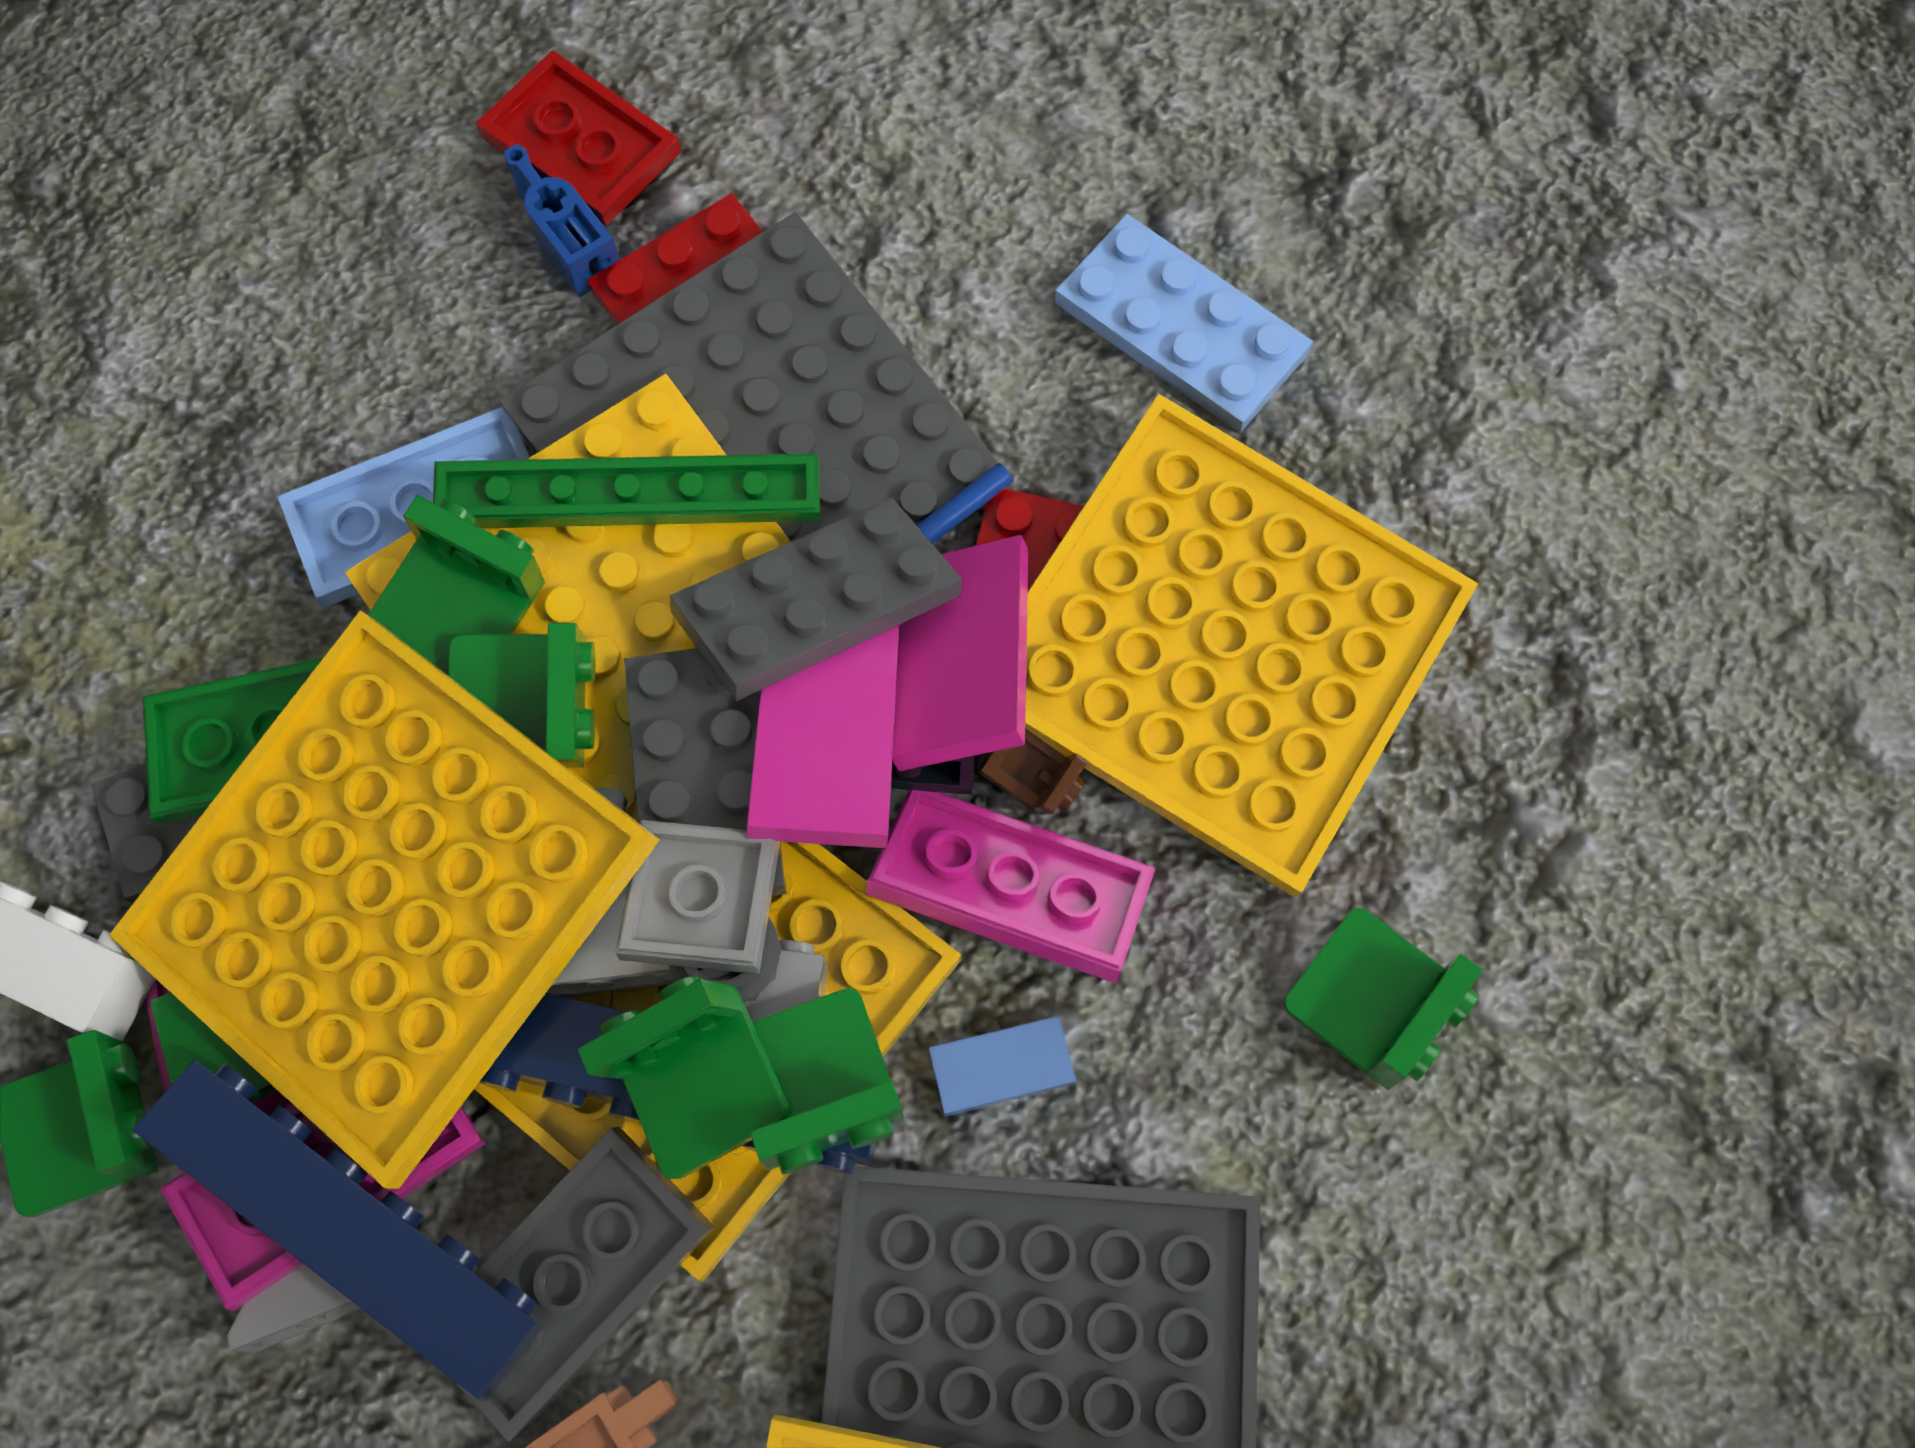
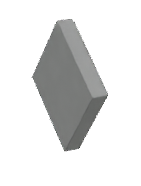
[615,820,780,974]

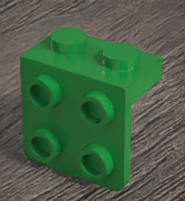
[368,495,545,675]
[448,623,596,768]
[1283,908,1483,1090]
[578,976,789,1179]
[750,988,904,1174]
[0,1030,159,1217]

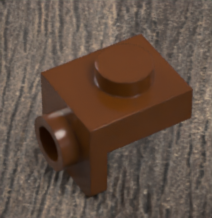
[976,728,1087,815]

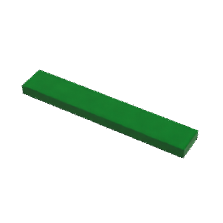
[433,453,820,528]

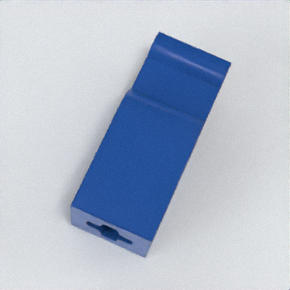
[504,144,620,297]

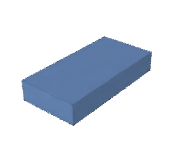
[929,1016,1076,1117]

